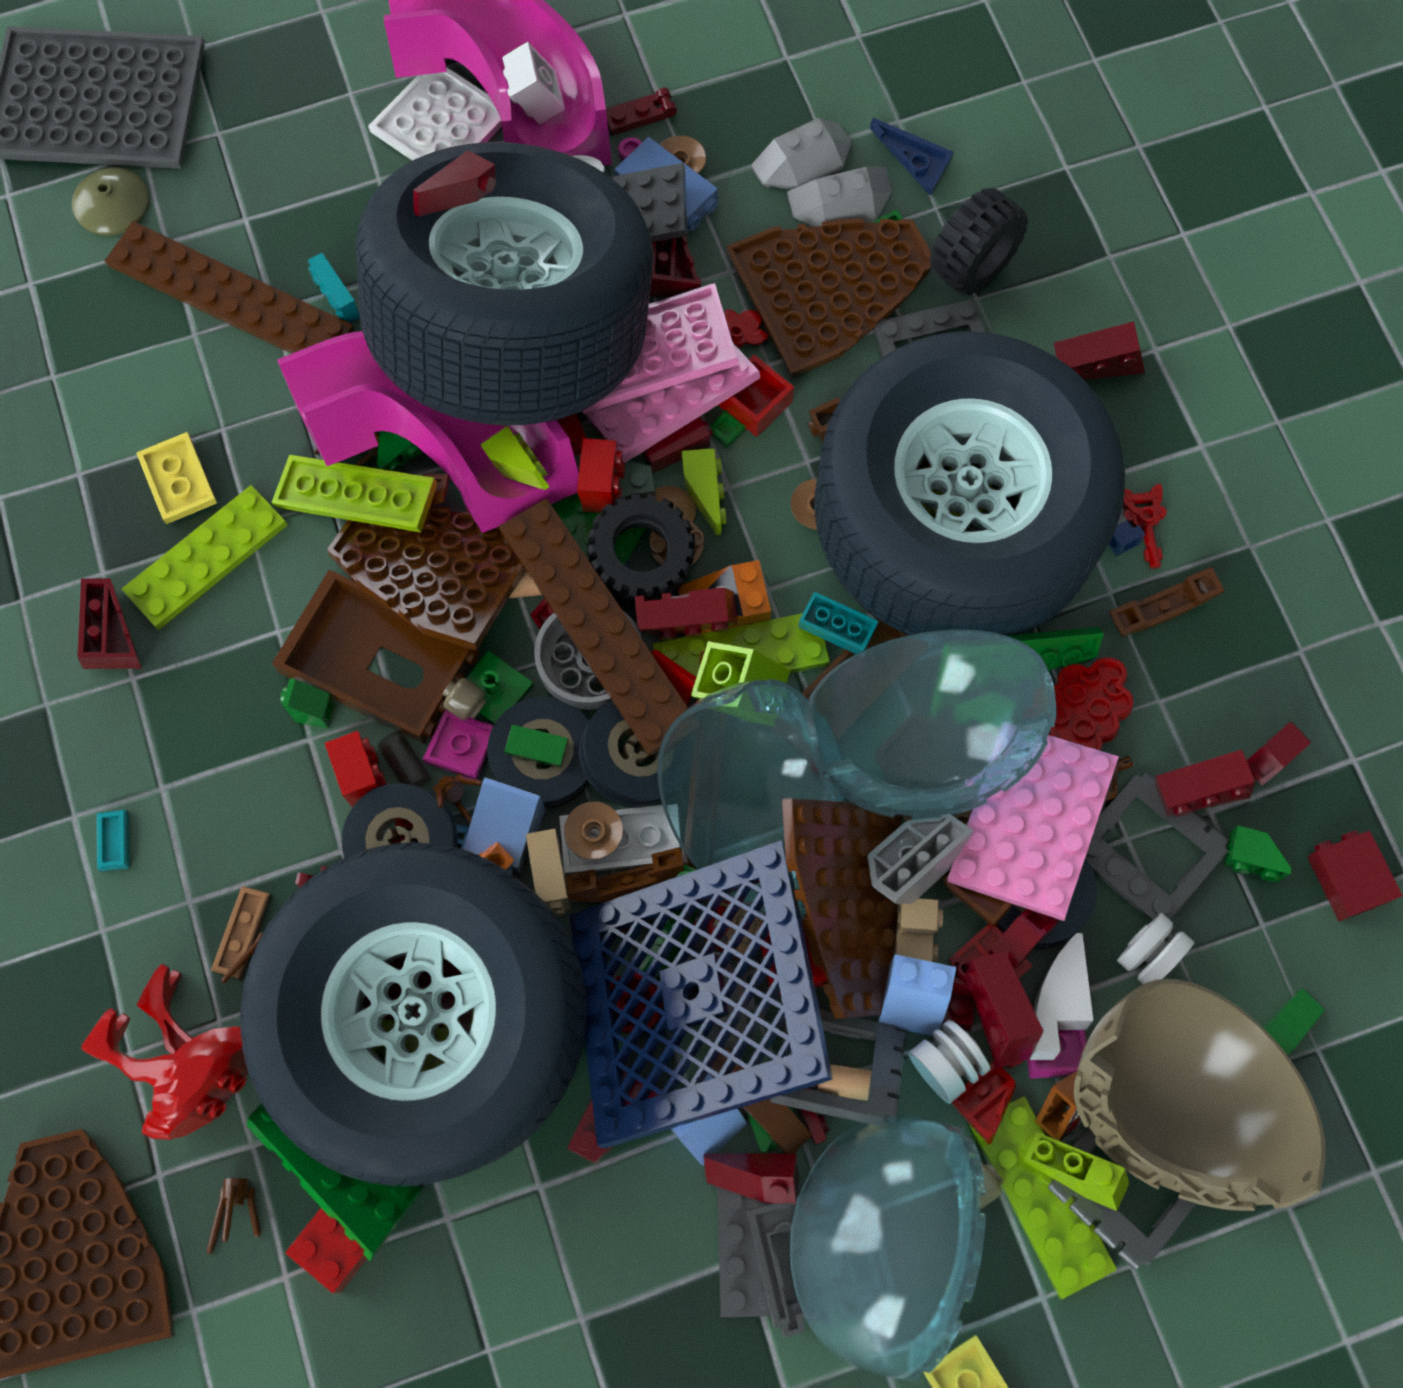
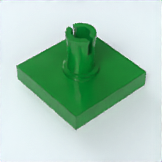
[467,651,534,725]

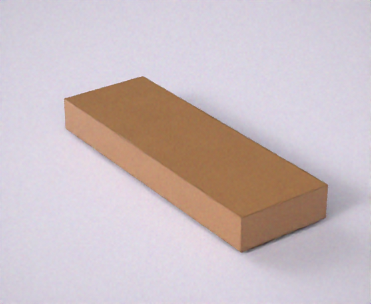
[211,886,272,980]

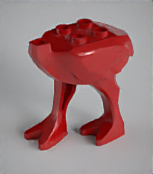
[81,964,249,1141]

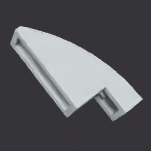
[1030,933,1094,1060]

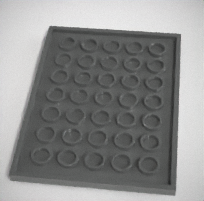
[0,26,205,169]

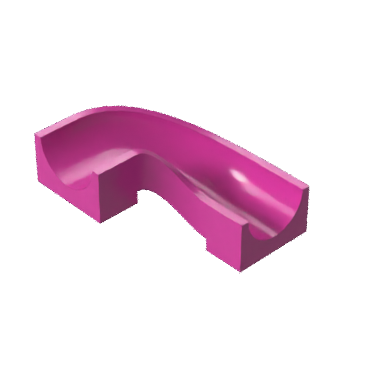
[384,0,612,166]
[277,331,579,533]

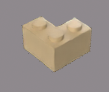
[894,898,943,962]

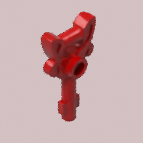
[1122,484,1167,569]

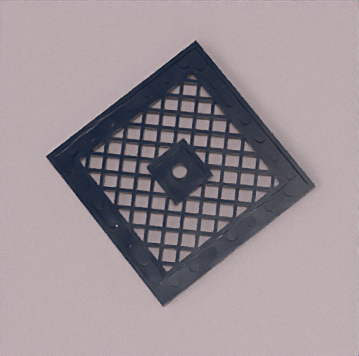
[570,840,833,1149]

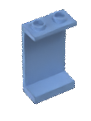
[614,137,718,233]

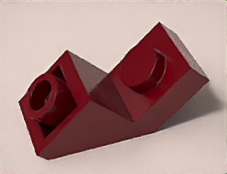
[1246,721,1311,786]
[989,909,1059,970]
[941,956,975,1032]

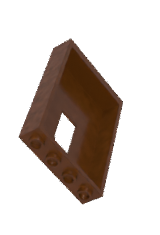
[271,569,479,744]

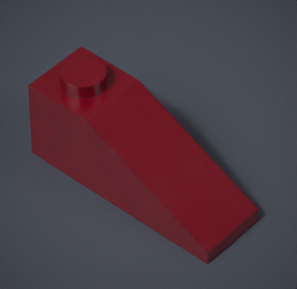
[413,150,496,216]
[703,1153,799,1203]

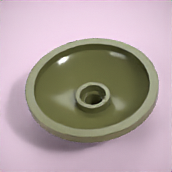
[72,167,150,236]

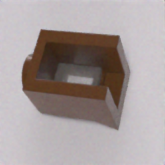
[807,397,840,442]

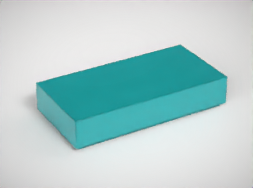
[97,810,130,871]

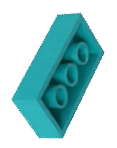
[308,252,360,323]
[798,592,878,657]

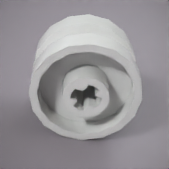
[1117,912,1194,984]

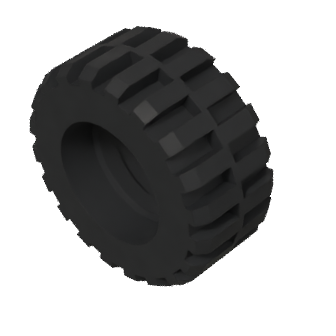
[929,188,1028,295]
[587,493,696,605]

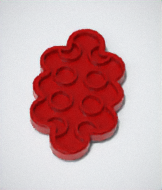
[1026,657,1134,751]

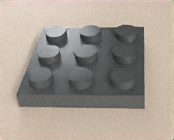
[611,163,687,242]

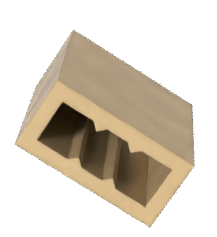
[526,829,571,917]

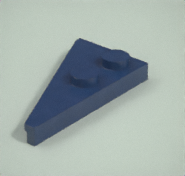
[870,118,954,195]

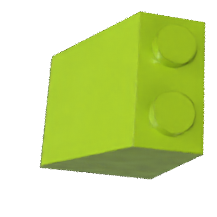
[691,641,790,725]

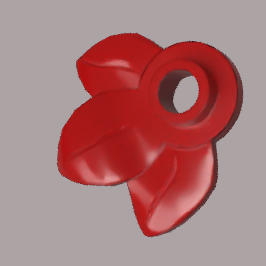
[724,309,768,349]

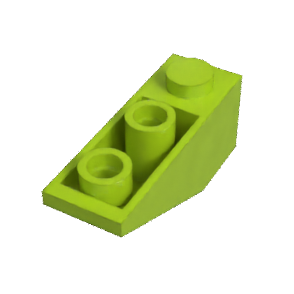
[481,426,550,490]
[682,449,726,535]
[1024,1132,1129,1211]

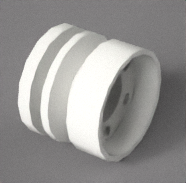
[908,1020,991,1104]

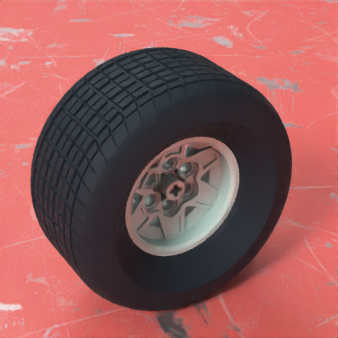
[356,142,654,425]
[814,332,1125,644]
[240,842,587,1186]

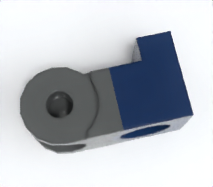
[1109,509,1145,556]

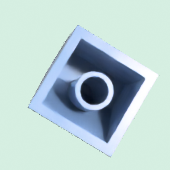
[463,777,546,874]
[878,954,956,1037]
[671,1072,748,1166]

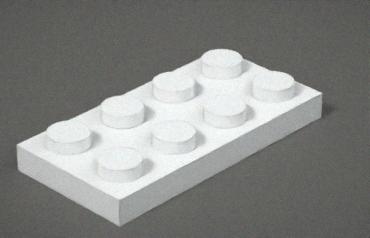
[559,804,680,875]

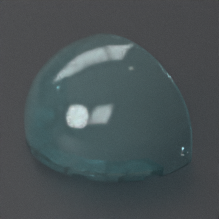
[807,630,1056,820]
[657,679,847,917]
[790,1115,986,1382]

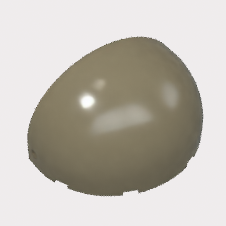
[1074,979,1326,1211]

